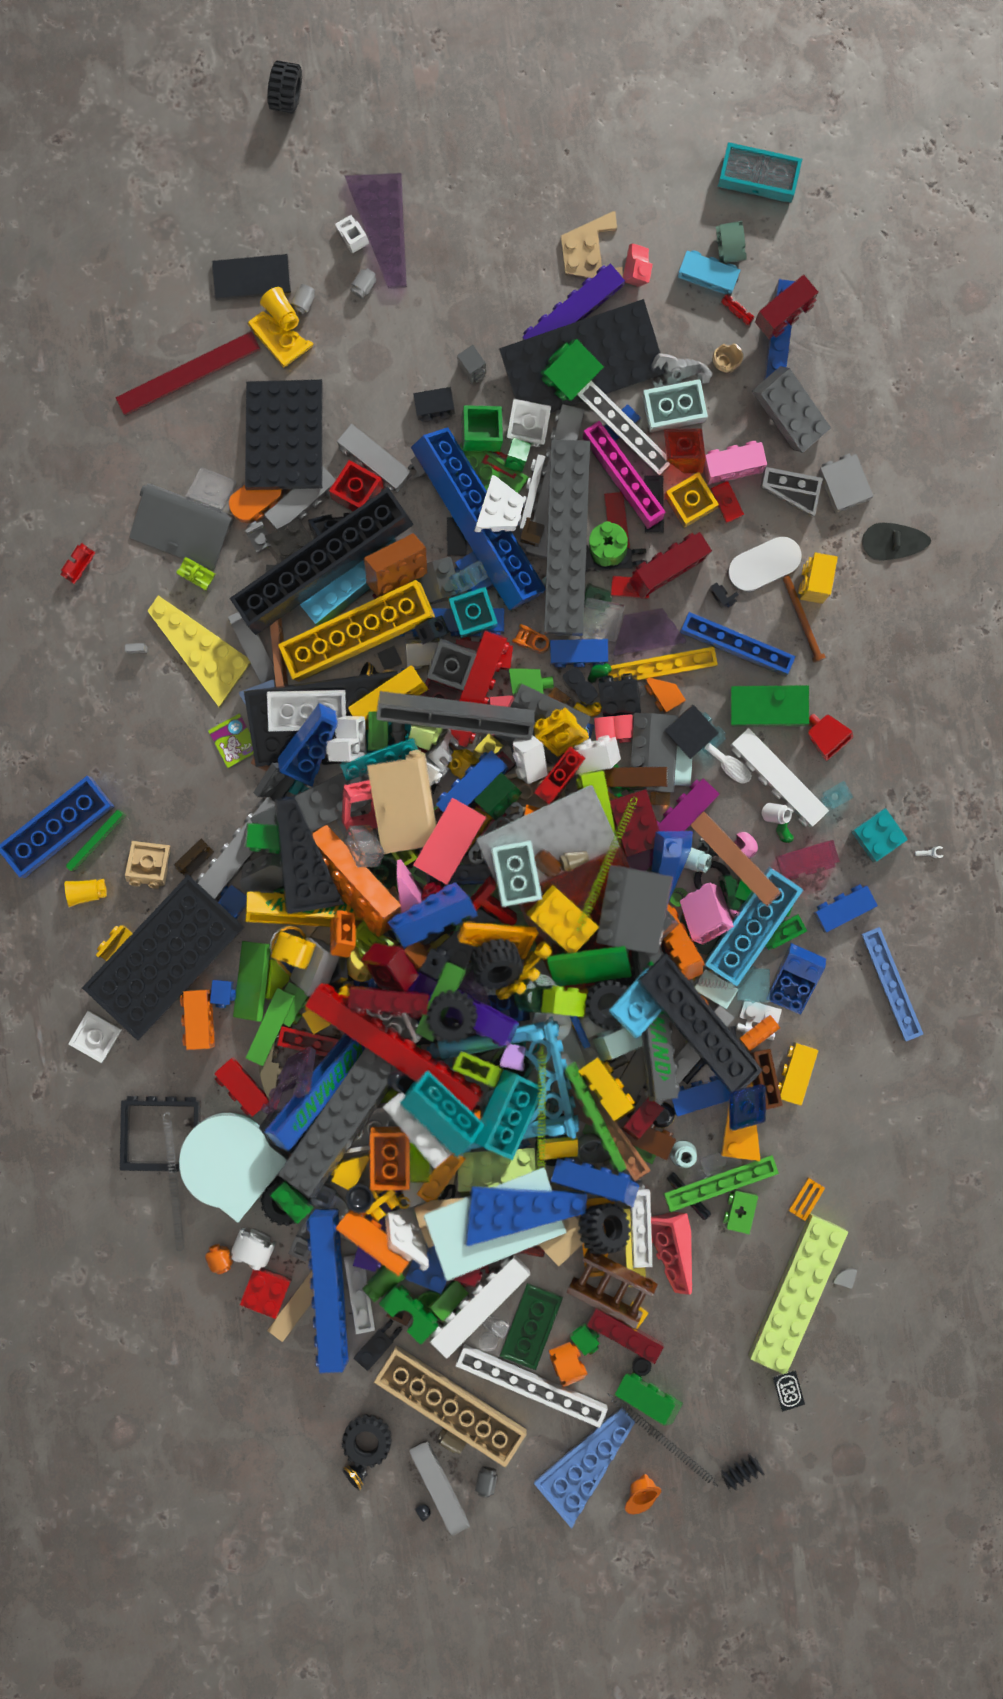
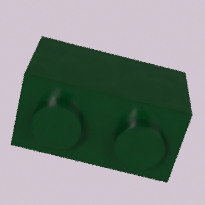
[474,772,522,821]

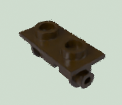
[174,838,214,877]

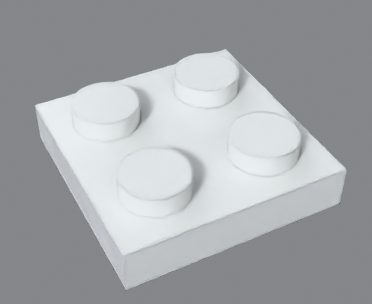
[69,1010,122,1063]

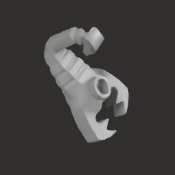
[651,354,713,388]

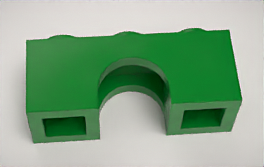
[379,1283,438,1345]

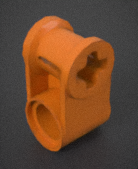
[512,624,549,654]

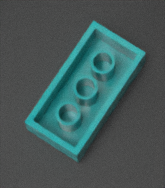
[400,1070,485,1157]
[474,1070,545,1160]

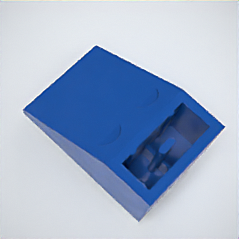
[766,943,826,1015]

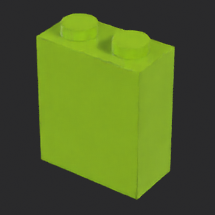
[453,1051,504,1087]

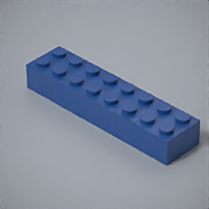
[306,1208,349,1373]

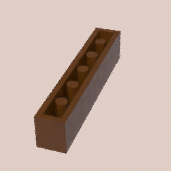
[562,1091,676,1160]

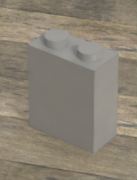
[818,454,873,514]
[290,937,340,997]

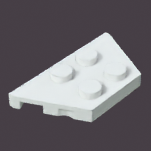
[475,475,525,532]
[385,1206,429,1271]

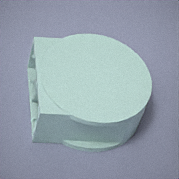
[179,1112,289,1222]

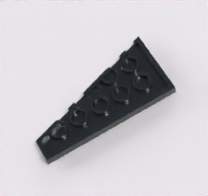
[275,796,344,914]

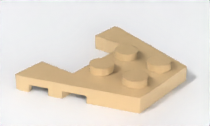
[561,211,623,279]

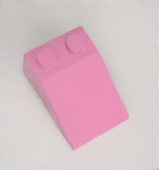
[397,860,423,914]

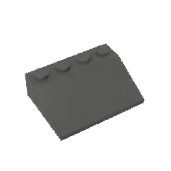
[495,683,591,764]
[596,865,673,954]

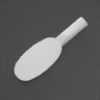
[705,743,752,783]

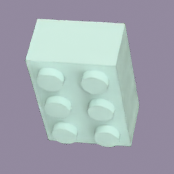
[643,379,708,433]
[491,841,542,907]

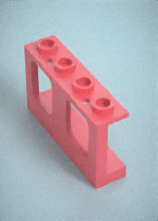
[342,780,378,834]

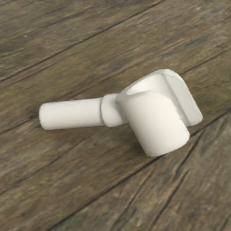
[915,846,944,858]

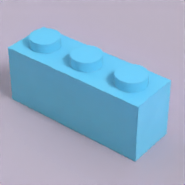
[678,250,740,296]

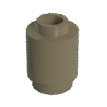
[437,1429,467,1454]

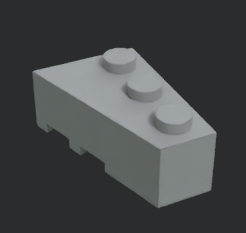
[761,467,823,517]

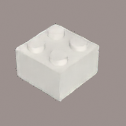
[574,735,621,775]

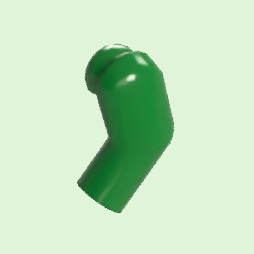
[776,819,794,843]

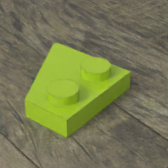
[356,920,394,957]

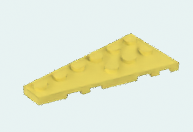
[148,595,251,708]

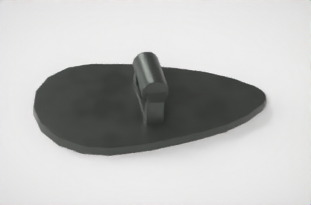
[862,522,931,561]

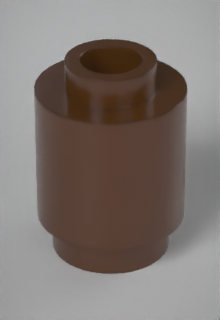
[534,849,562,878]

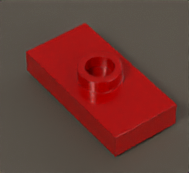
[710,480,744,524]
[611,576,649,599]

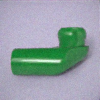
[588,663,612,683]

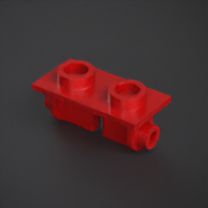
[60,543,96,584]

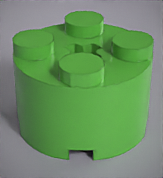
[589,521,628,566]

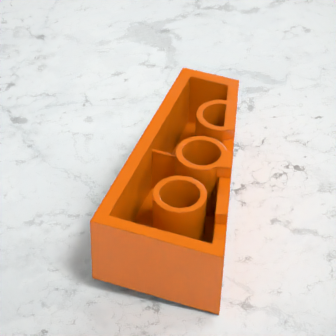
[661,903,705,980]

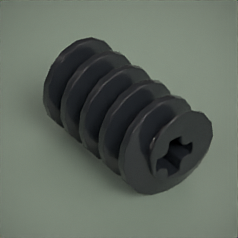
[721,1454,765,1493]

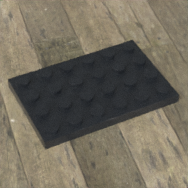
[245,379,323,490]

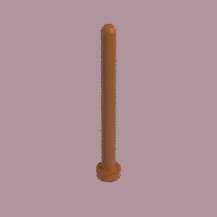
[783,575,826,663]

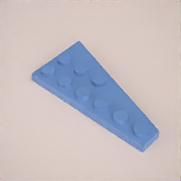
[534,1406,635,1529]

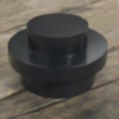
[632,1356,652,1376]

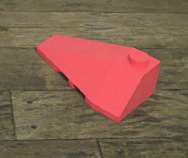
[651,1212,692,1295]

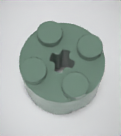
[716,221,747,263]

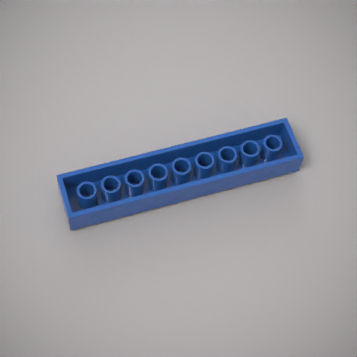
[411,427,546,610]

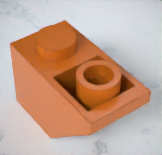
[644,678,686,714]

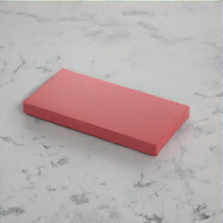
[414,798,487,885]

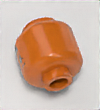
[205,1244,233,1274]

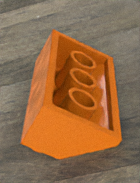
[335,1210,410,1276]

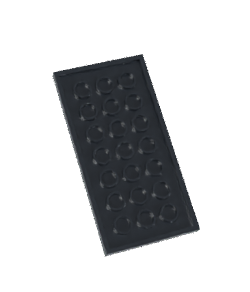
[499,299,665,413]
[244,671,398,767]
[82,875,245,1041]

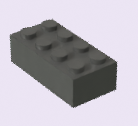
[752,366,831,453]

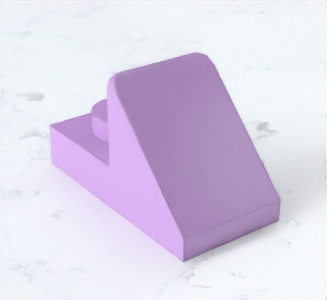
[500,1044,526,1071]

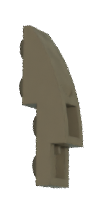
[258,1029,284,1102]

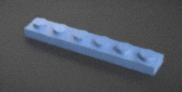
[861,927,924,1042]

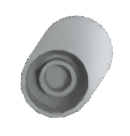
[577,1133,612,1163]

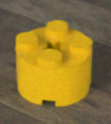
[270,931,316,970]

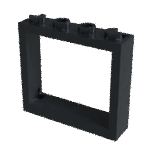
[120,1096,201,1172]

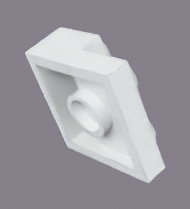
[507,399,551,447]

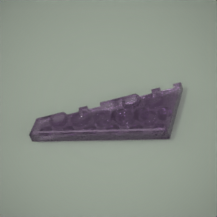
[345,173,407,288]

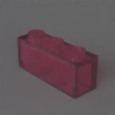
[776,840,840,880]

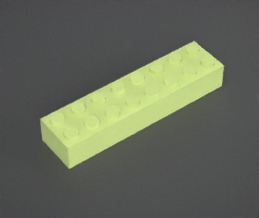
[748,1213,848,1374]

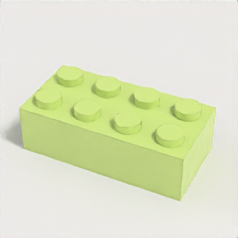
[458,1148,537,1197]

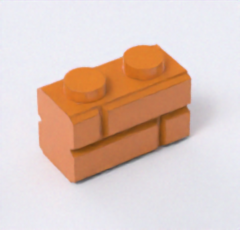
[330,910,356,958]

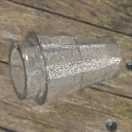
[481,1316,511,1340]

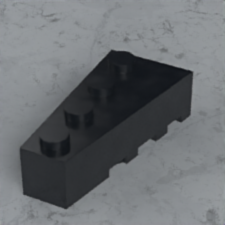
[436,908,496,970]

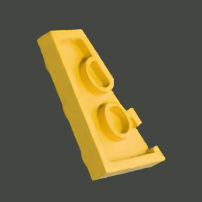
[248,311,314,368]

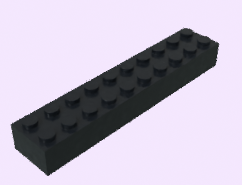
[229,488,414,635]

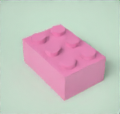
[702,441,767,485]

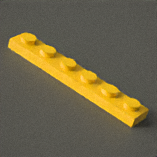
[609,646,718,681]

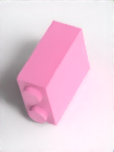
[680,883,734,945]

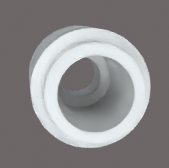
[762,803,792,824]

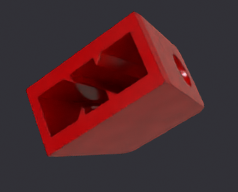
[808,714,854,762]

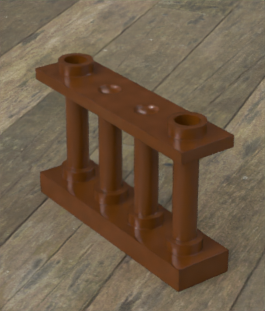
[566,1249,658,1329]

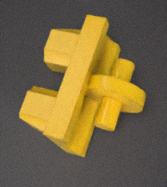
[366,1187,400,1221]

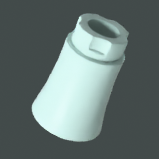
[684,847,712,873]
[670,1140,697,1168]

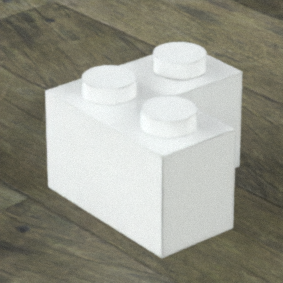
[326,716,367,762]

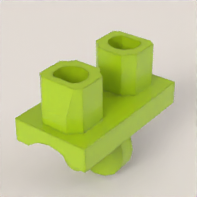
[176,557,216,591]

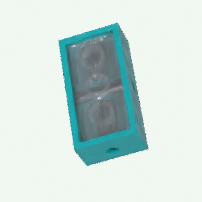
[718,142,802,203]

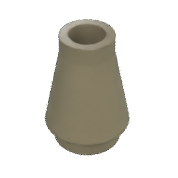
[559,851,589,872]

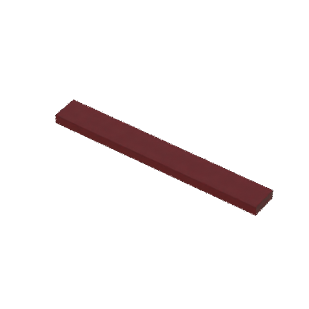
[115,331,261,416]

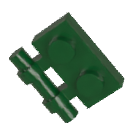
[718,875,741,910]

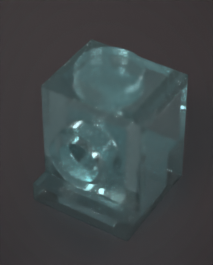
[821,781,854,810]

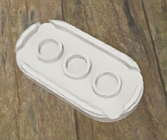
[728,537,801,592]

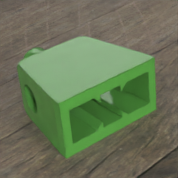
[509,669,554,696]

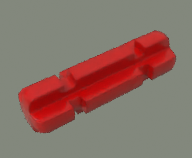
[721,294,754,325]

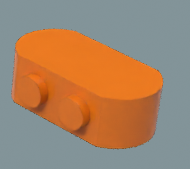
[229,485,283,524]

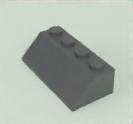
[629,713,679,793]

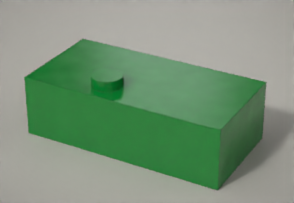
[731,685,809,727]

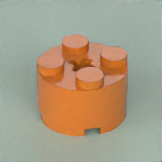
[548,1342,588,1388]

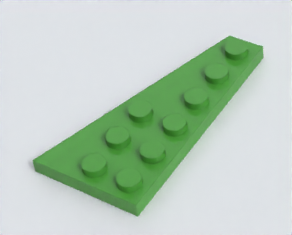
[565,1062,627,1172]

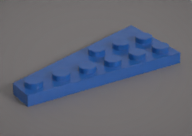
[465,1186,587,1246]

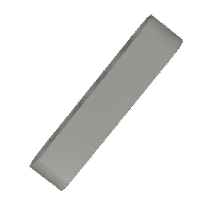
[410,1441,470,1536]

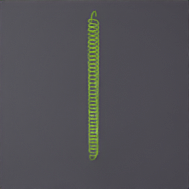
[577,797,637,931]
[536,1045,546,1169]

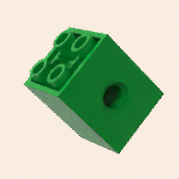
[540,339,604,401]

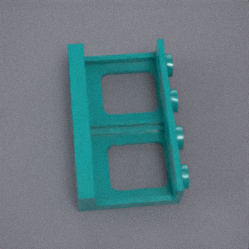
[340,722,419,781]

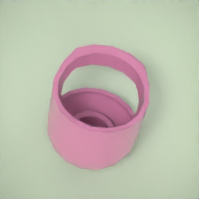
[734,832,758,859]

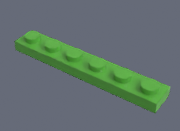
[663,1155,779,1212]

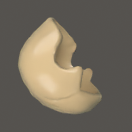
[712,343,744,373]

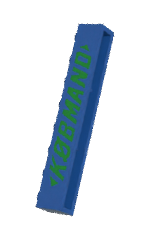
[264,1034,366,1151]

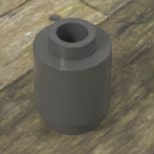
[475,1466,498,1498]

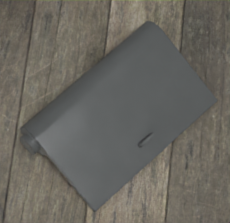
[129,483,234,570]

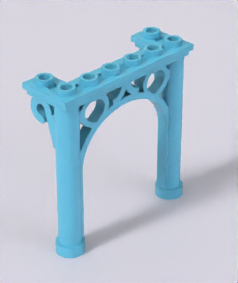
[438,1016,580,1153]

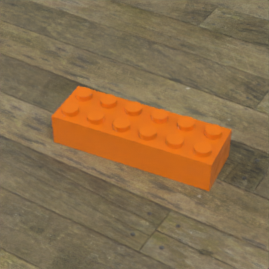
[312,825,401,937]

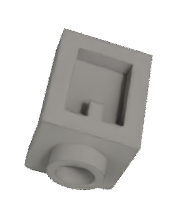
[245,521,274,553]

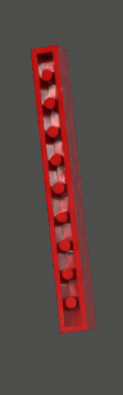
[305,983,484,1111]

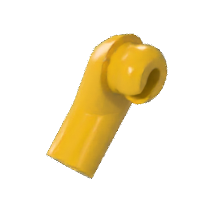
[573,702,602,717]

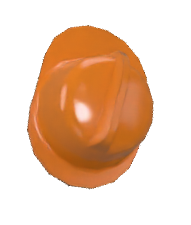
[625,1474,662,1515]

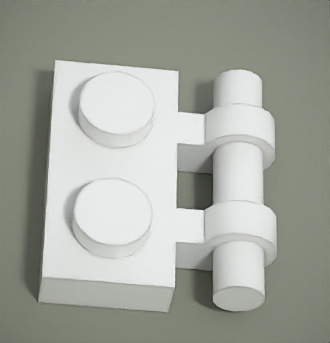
[736,999,782,1041]

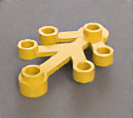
[495,941,552,1000]

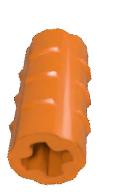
[739,1015,780,1051]

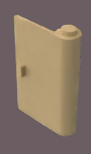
[367,750,436,854]

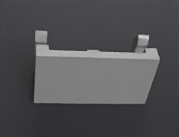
[428,729,459,771]

